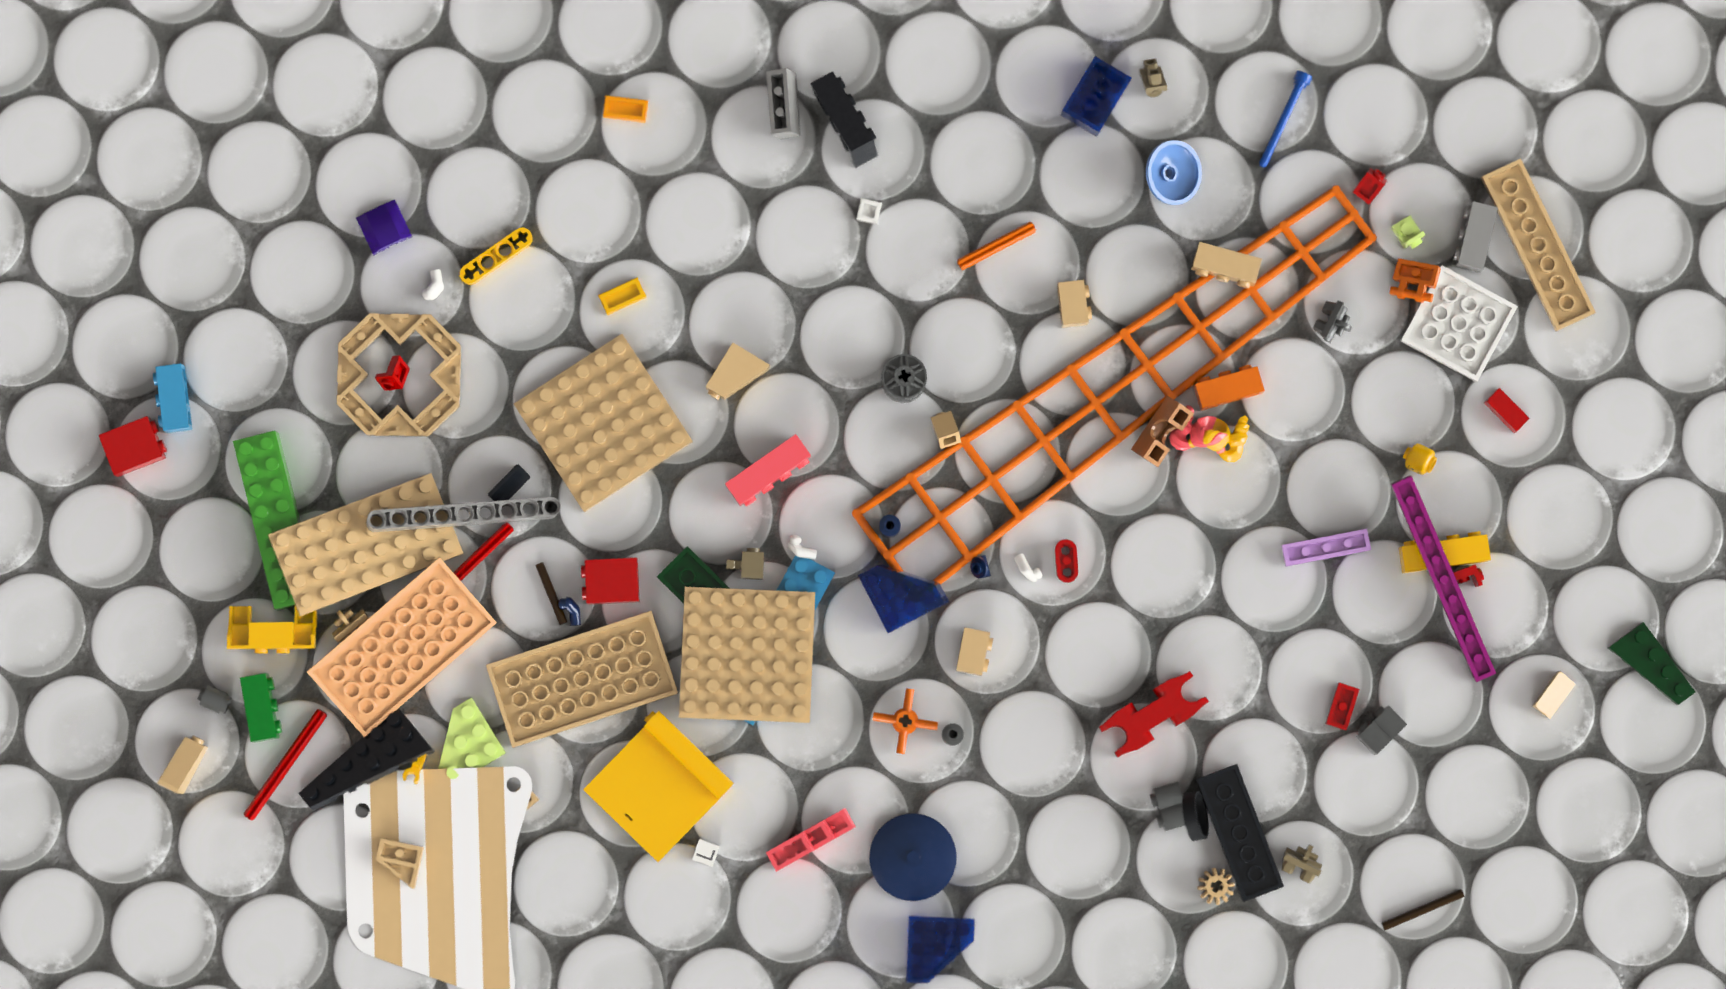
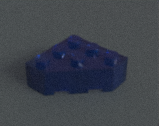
[858,564,949,633]
[906,916,975,983]

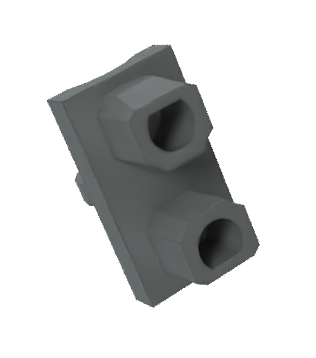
[1313,301,1352,343]

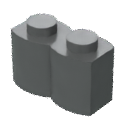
[1356,706,1407,755]
[1150,782,1185,831]

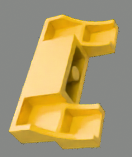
[227,605,317,654]

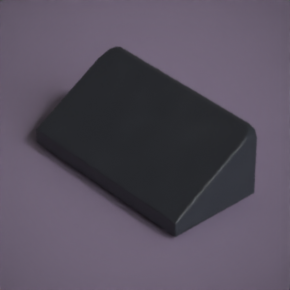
[488,464,530,501]

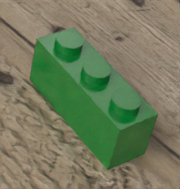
[240,673,282,743]

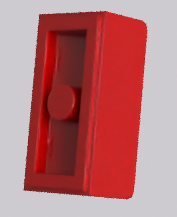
[1484,388,1530,433]

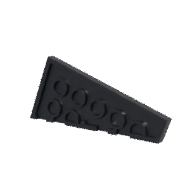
[298,708,435,811]

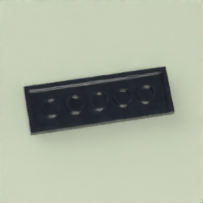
[1196,764,1284,902]

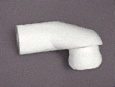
[422,269,444,300]
[1014,554,1042,582]

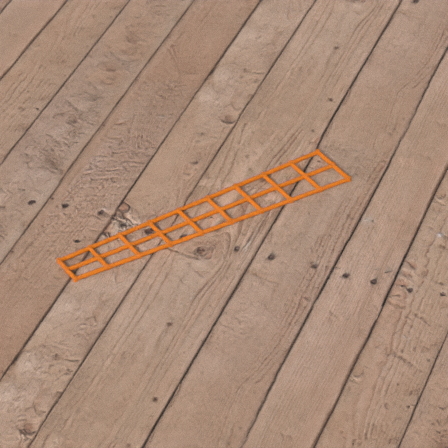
[852,185,1377,602]

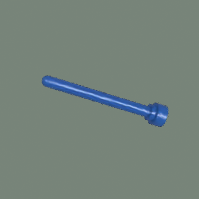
[1259,70,1313,167]

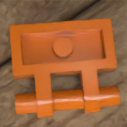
[1390,258,1441,303]

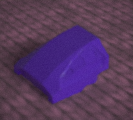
[356,199,412,255]

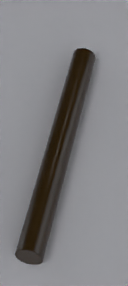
[1381,889,1465,931]

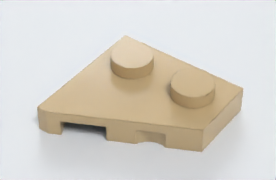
[376,838,424,889]

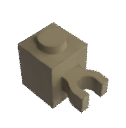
[726,548,764,580]

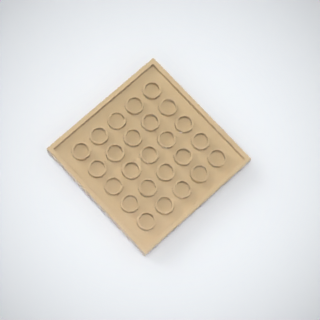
[514,334,693,513]
[679,587,815,723]

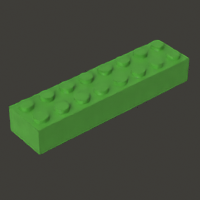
[233,430,301,611]

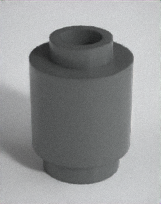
[197,685,232,713]
[942,723,964,746]

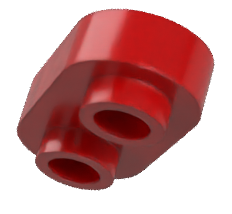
[1055,539,1078,583]

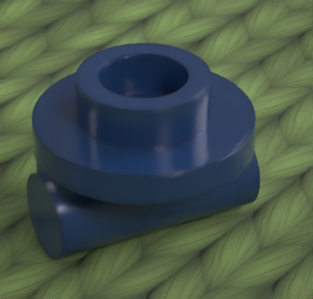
[970,555,991,579]

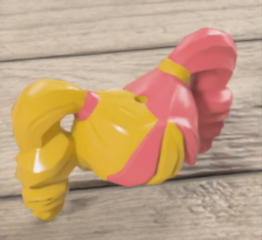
[1169,405,1249,462]

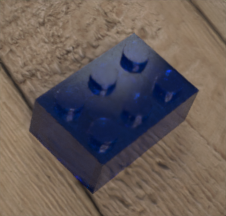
[1061,56,1132,137]

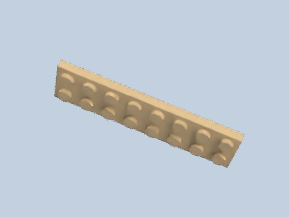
[1481,159,1596,332]

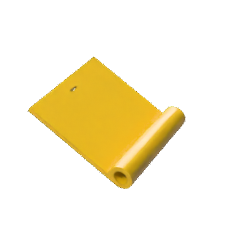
[583,711,734,862]

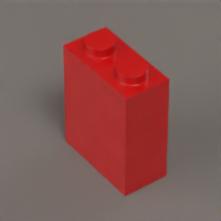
[98,416,167,477]
[581,558,640,605]

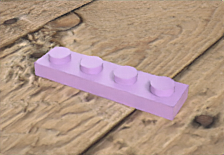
[1281,529,1371,567]

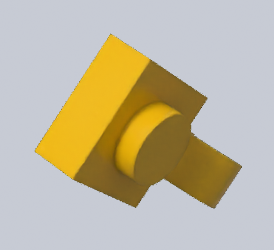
[403,754,427,784]

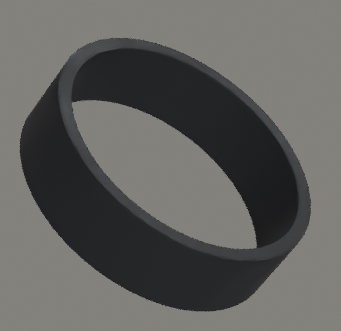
[1182,791,1209,841]

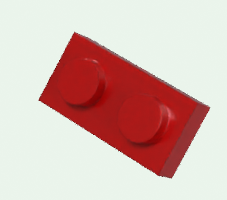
[1325,683,1360,731]

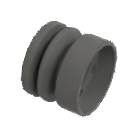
[881,354,927,403]

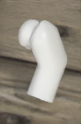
[788,535,817,560]

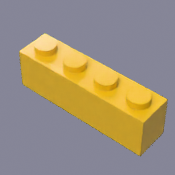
[1398,531,1491,573]

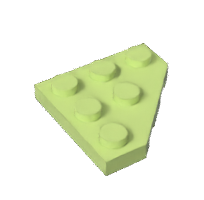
[438,697,506,779]

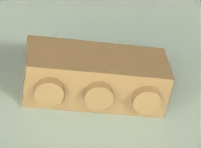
[1191,242,1262,288]

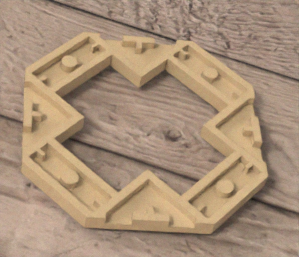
[337,313,461,437]

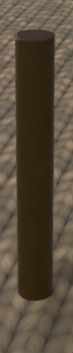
[535,562,568,625]

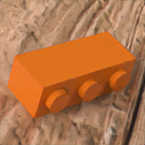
[1193,364,1265,411]

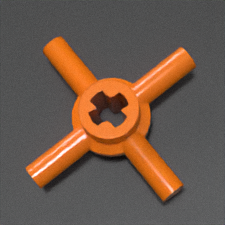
[872,688,938,754]

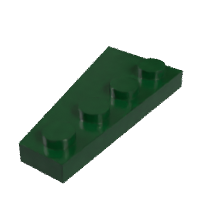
[1608,622,1695,705]

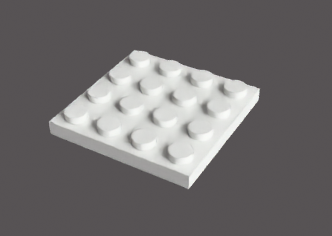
[1401,265,1518,382]

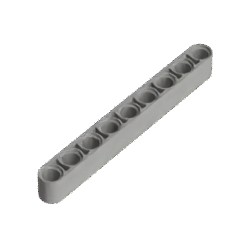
[366,497,561,532]

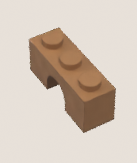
[1131,396,1194,467]

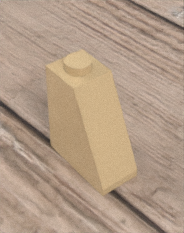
[706,343,770,400]
[157,735,208,794]

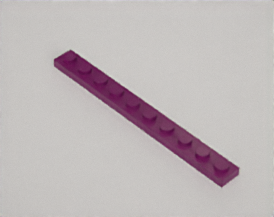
[1391,475,1496,682]

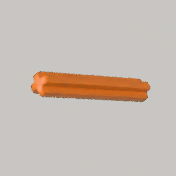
[957,222,1036,270]

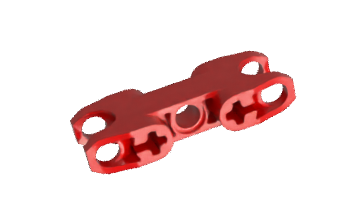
[1099,671,1209,758]

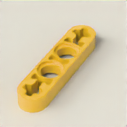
[460,228,533,285]

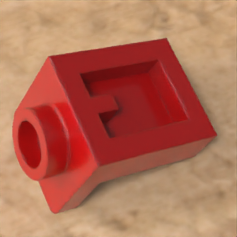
[1353,168,1387,205]
[375,355,410,391]
[1453,564,1484,587]

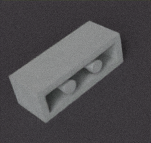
[766,68,800,139]
[1453,201,1498,273]

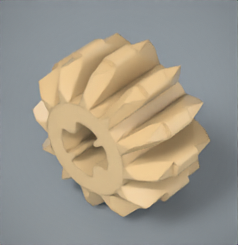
[1197,868,1235,905]

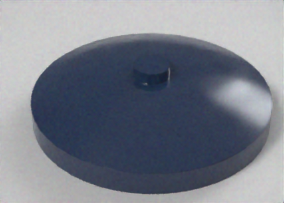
[869,813,957,901]

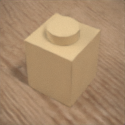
[931,411,961,449]

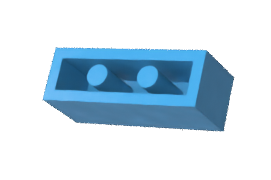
[153,363,192,433]

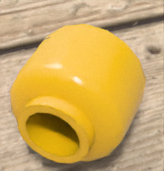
[1403,443,1437,475]

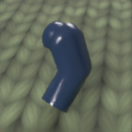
[559,597,581,626]

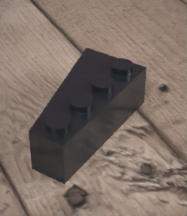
[810,71,878,168]

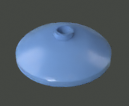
[1146,140,1202,205]

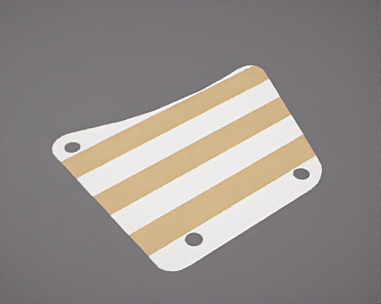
[343,766,532,989]

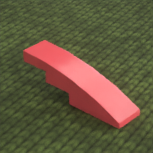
[766,808,856,872]

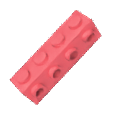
[725,434,811,507]

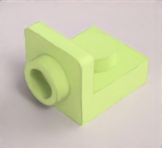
[1391,215,1425,249]

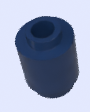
[879,515,901,538]

